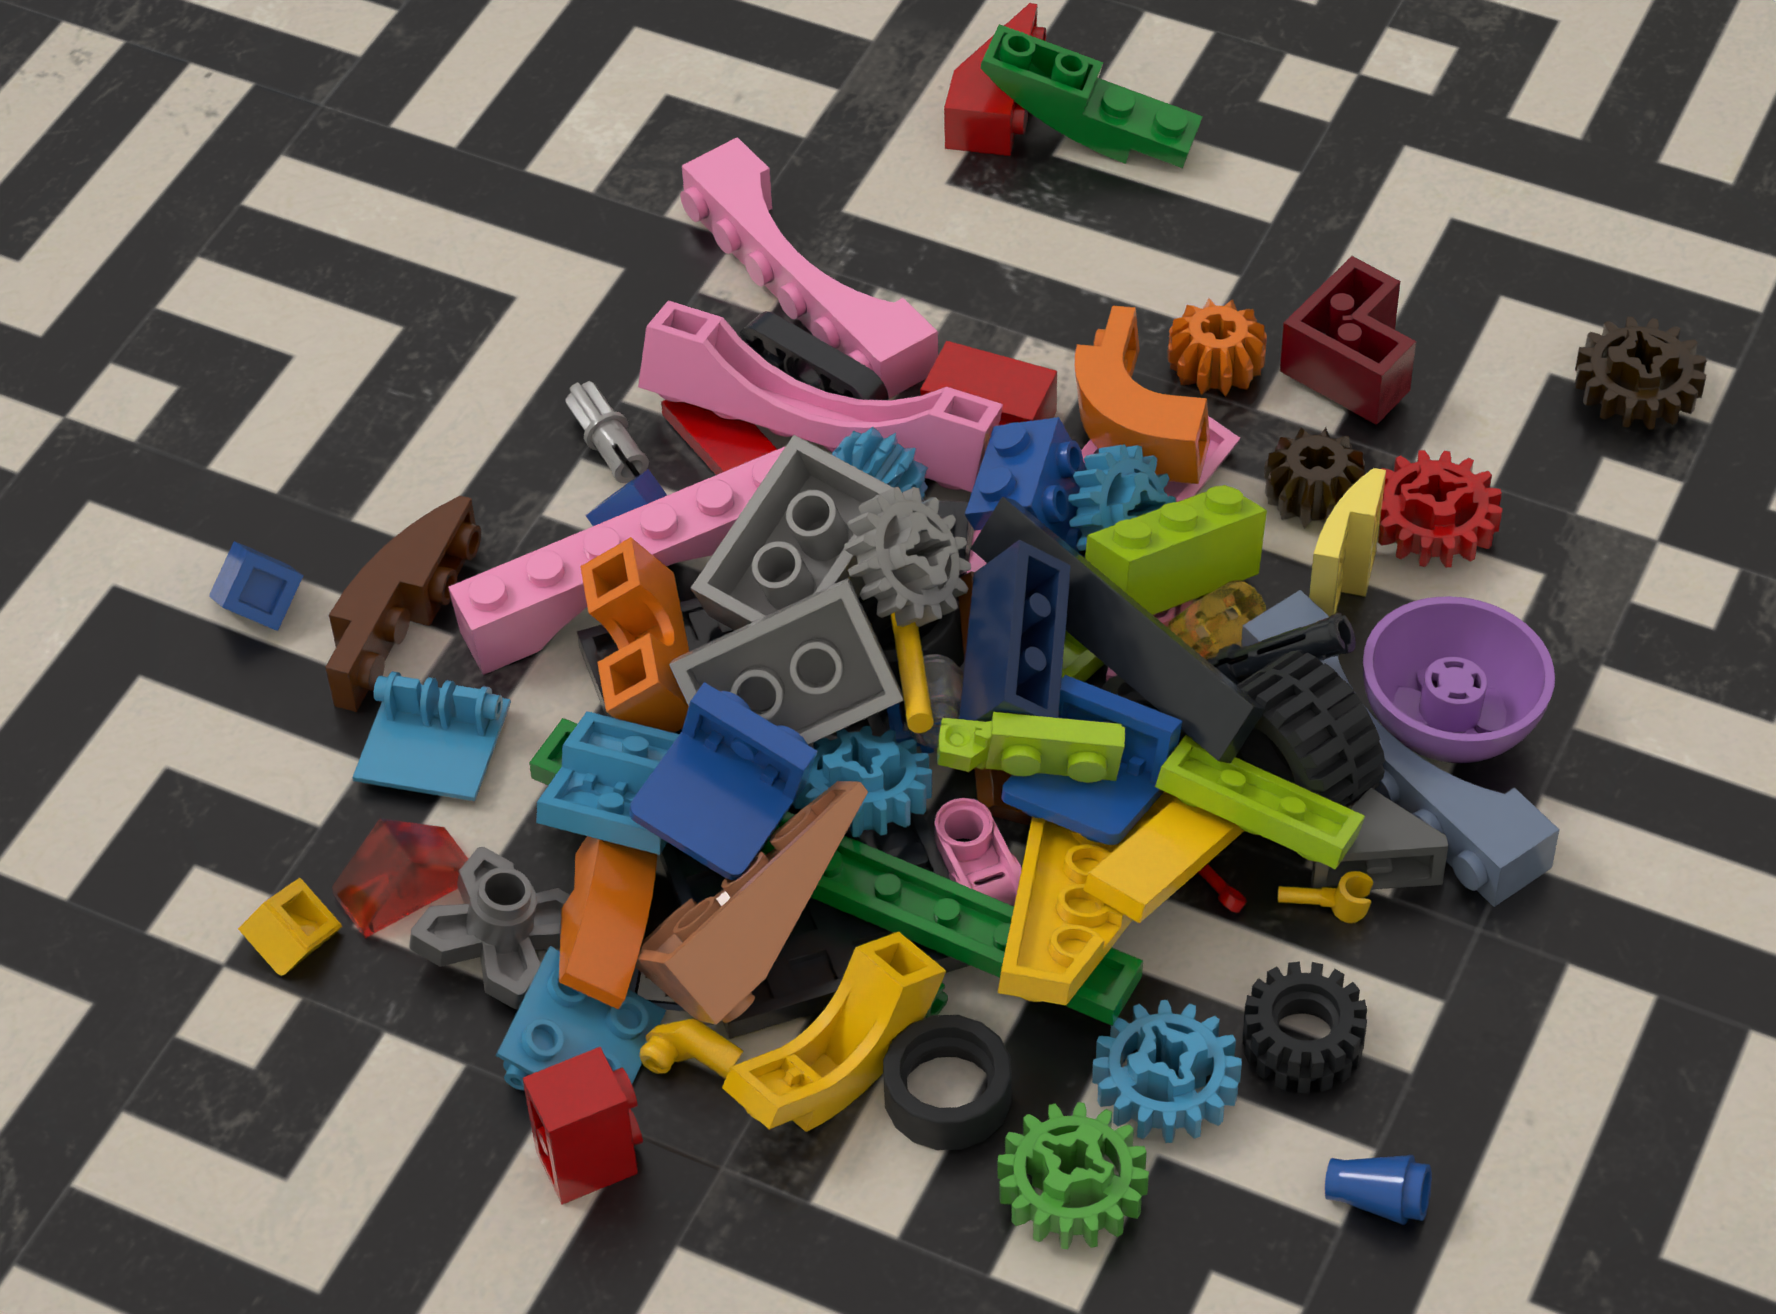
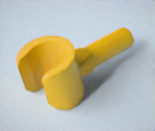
[1278,871,1373,923]

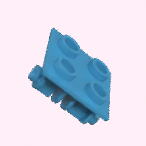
[352,671,511,801]
[495,946,666,1090]

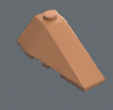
[635,781,868,1025]

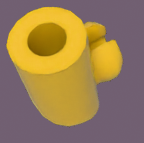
[639,1019,744,1079]

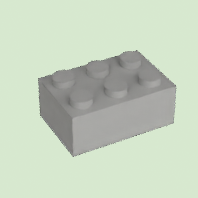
[691,435,893,630]
[669,578,903,744]

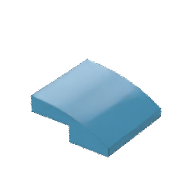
[536,711,680,855]

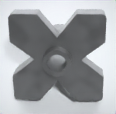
[409,847,570,1009]

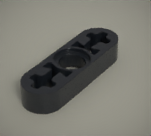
[739,311,889,400]

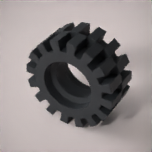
[1242,961,1368,1093]

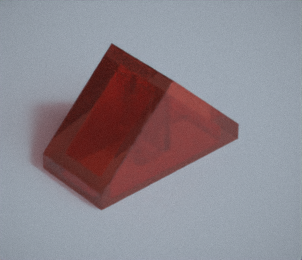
[332,819,468,938]

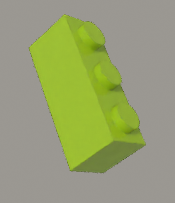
[1085,485,1267,615]

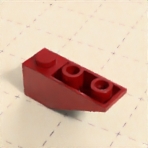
[944,3,1046,156]

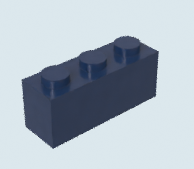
[959,540,1071,722]

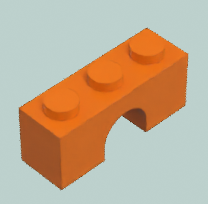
[580,537,690,733]

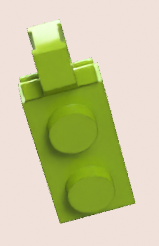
[937,712,1125,783]

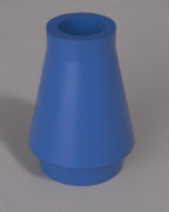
[1325,1155,1432,1225]

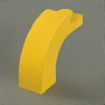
[722,932,946,1132]

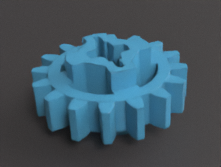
[1068,444,1176,551]
[793,726,932,837]
[1092,1000,1242,1143]

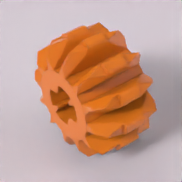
[1167,298,1267,397]

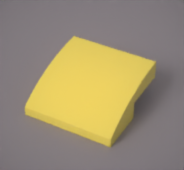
[1309,468,1386,617]

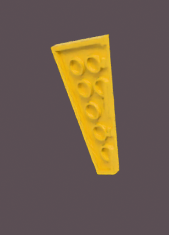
[998,792,1177,1005]

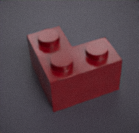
[1280,256,1416,425]

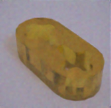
[1168,580,1266,660]

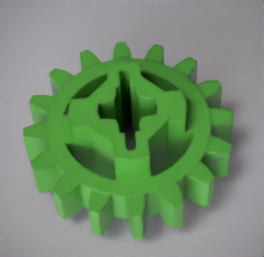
[998,1102,1149,1249]

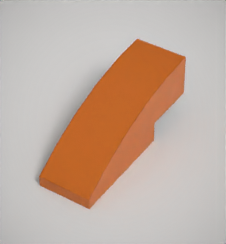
[559,836,657,1009]

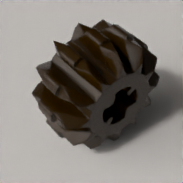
[1264,427,1365,529]

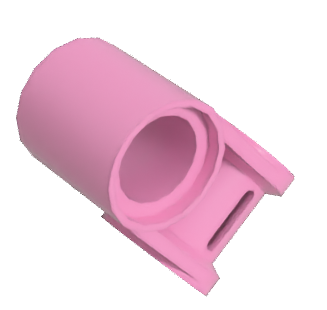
[934,798,1022,906]

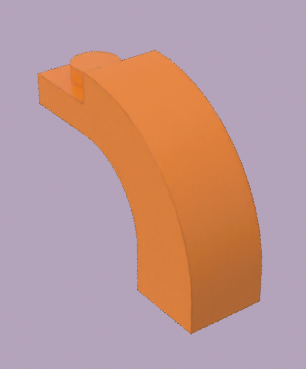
[1074,306,1210,484]

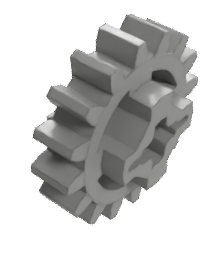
[844,487,971,627]

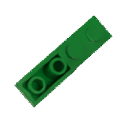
[980,24,1203,168]

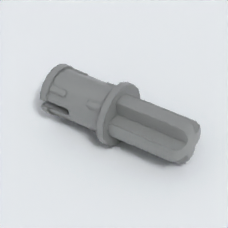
[566,381,649,483]

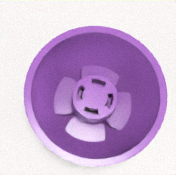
[1363,596,1555,763]

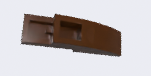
[325,495,481,712]

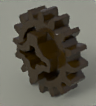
[1575,317,1707,430]

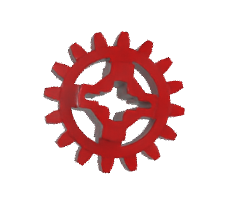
[1378,450,1503,568]

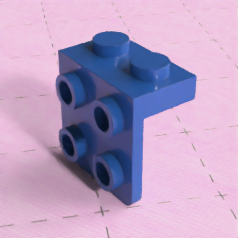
[965,417,1087,558]
[1001,675,1183,845]
[629,682,818,880]

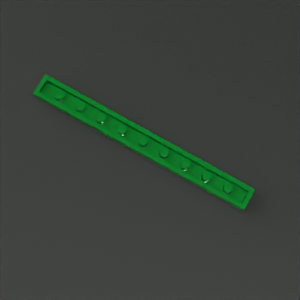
[529,718,1143,1026]

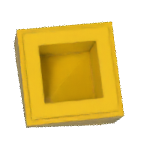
[238,878,343,976]

